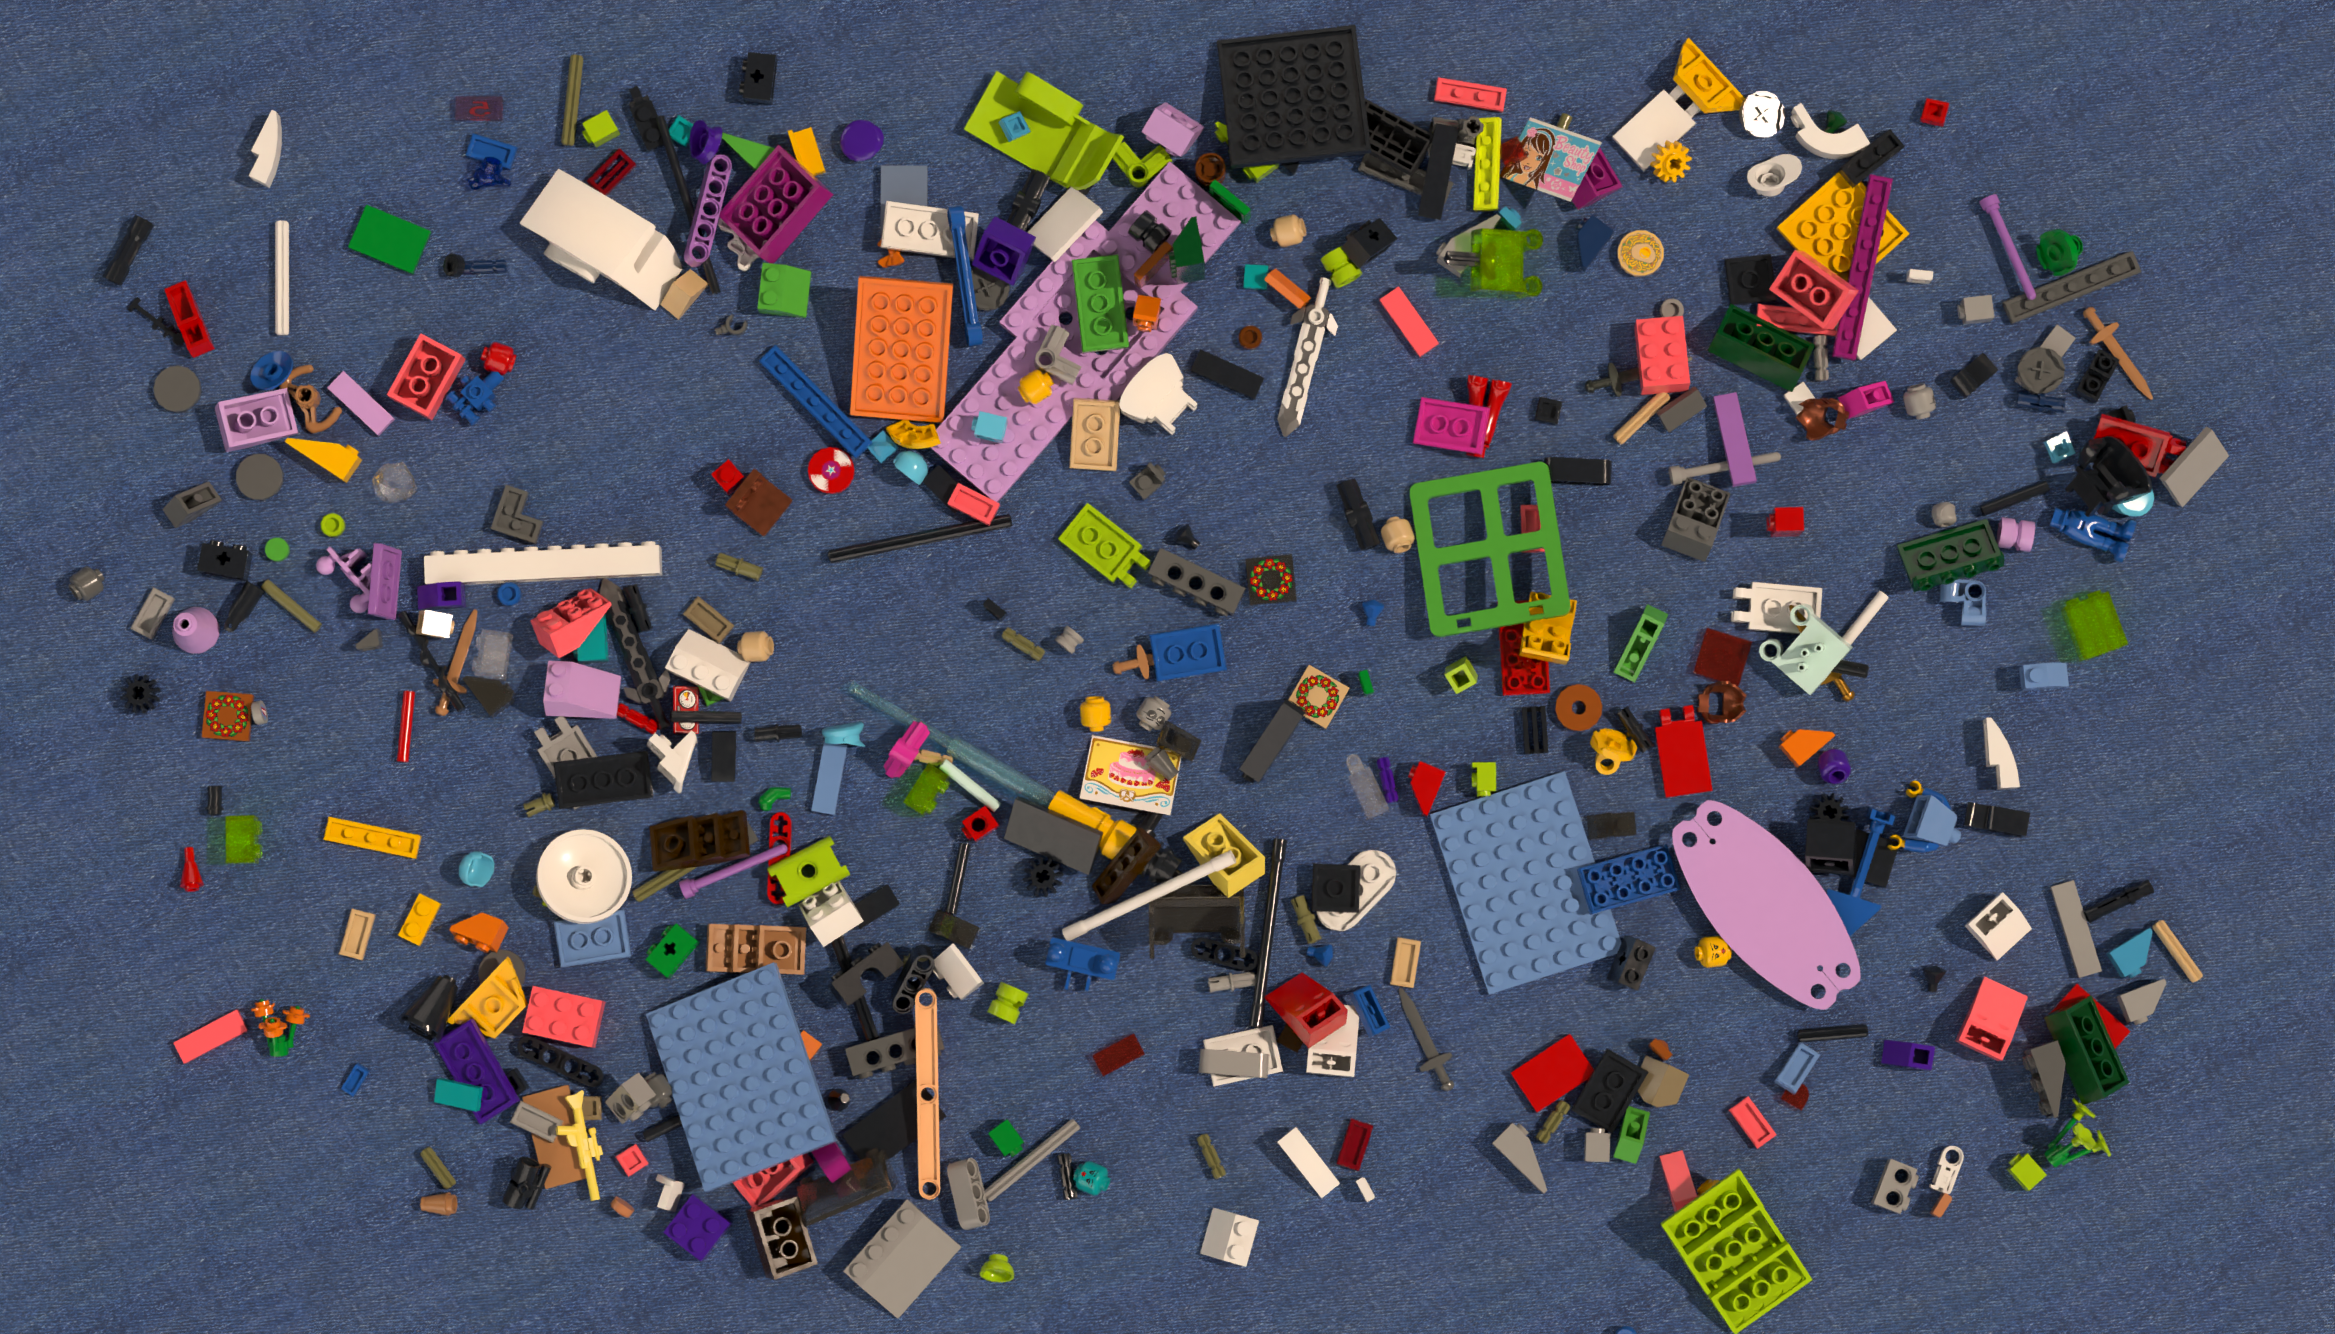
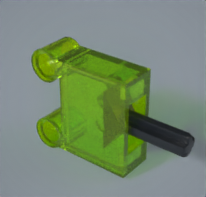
[1444,228,1543,299]

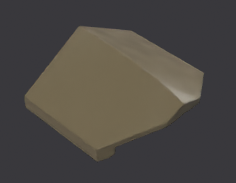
[1637,1055,1689,1108]

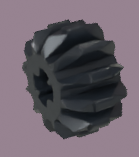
[120,674,161,714]
[1809,793,1849,821]
[1023,857,1063,897]

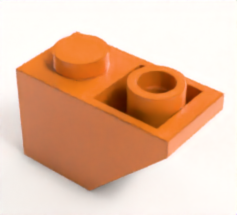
[1133,295,1162,332]
[449,913,509,953]

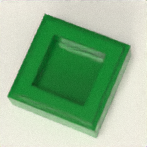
[1358,670,1374,696]

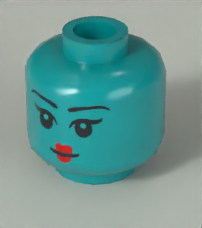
[1073,1161,1111,1196]

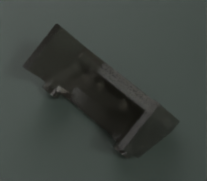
[1149,885,1245,959]

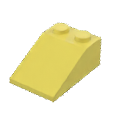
[1183,813,1265,898]

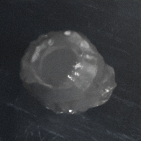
[372,462,417,503]

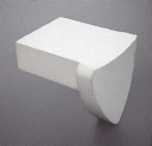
[656,1174,685,1212]

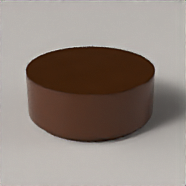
[1239,326,1262,350]

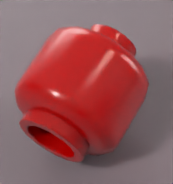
[480,342,517,376]

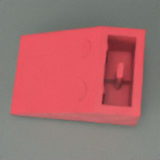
[530,588,612,658]
[1955,976,2028,1061]

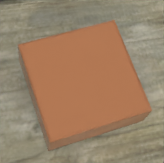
[1930,1193,1952,1218]

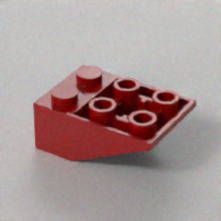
[1265,972,1348,1048]

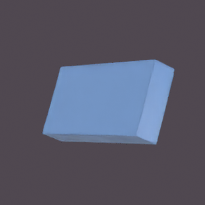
[1775,1042,1820,1095]

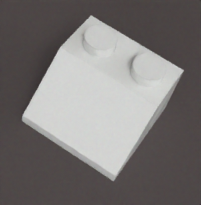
[933,943,984,1000]
[1200,1208,1259,1267]

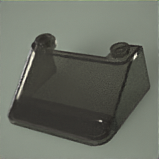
[796,1148,899,1227]

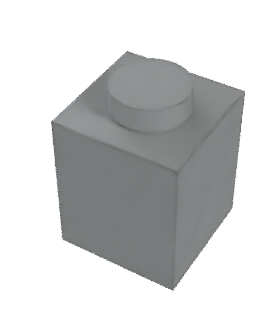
[1957,295,1994,325]
[1584,1128,1610,1162]

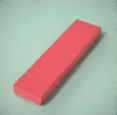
[1756,304,1837,337]

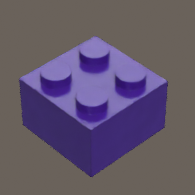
[972,216,1036,286]
[663,1194,733,1262]

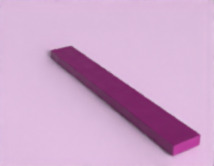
[1832,174,1893,361]

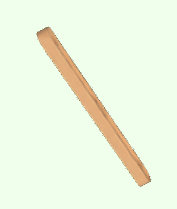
[915,988,940,1200]

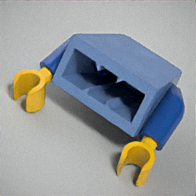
[1888,781,1961,853]

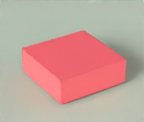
[616,1144,649,1177]

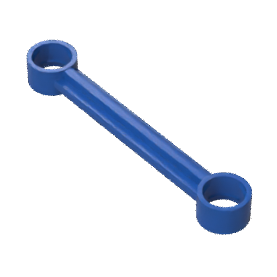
[947,206,983,347]

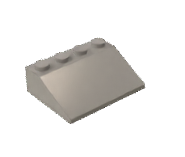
[843,1199,961,1318]

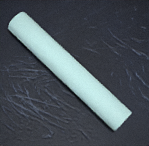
[939,759,1001,812]

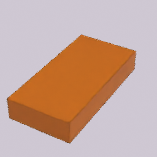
[1264,268,1311,309]

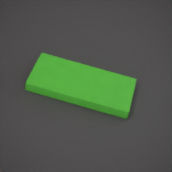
[1072,254,1129,353]

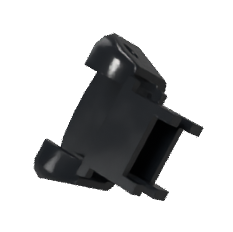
[2065,435,2152,517]

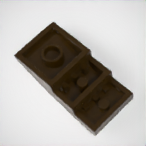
[649,810,750,871]

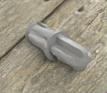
[1208,972,1256,993]

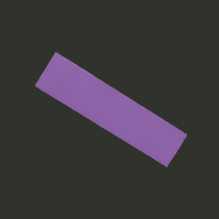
[1713,392,1757,487]

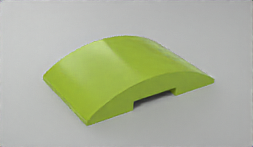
[1660,1168,1813,1334]

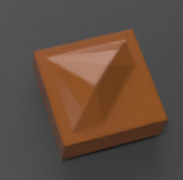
[1648,1038,1673,1061]

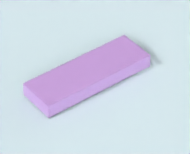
[327,371,395,436]

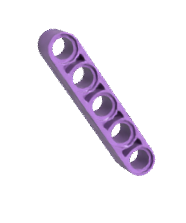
[684,155,732,267]

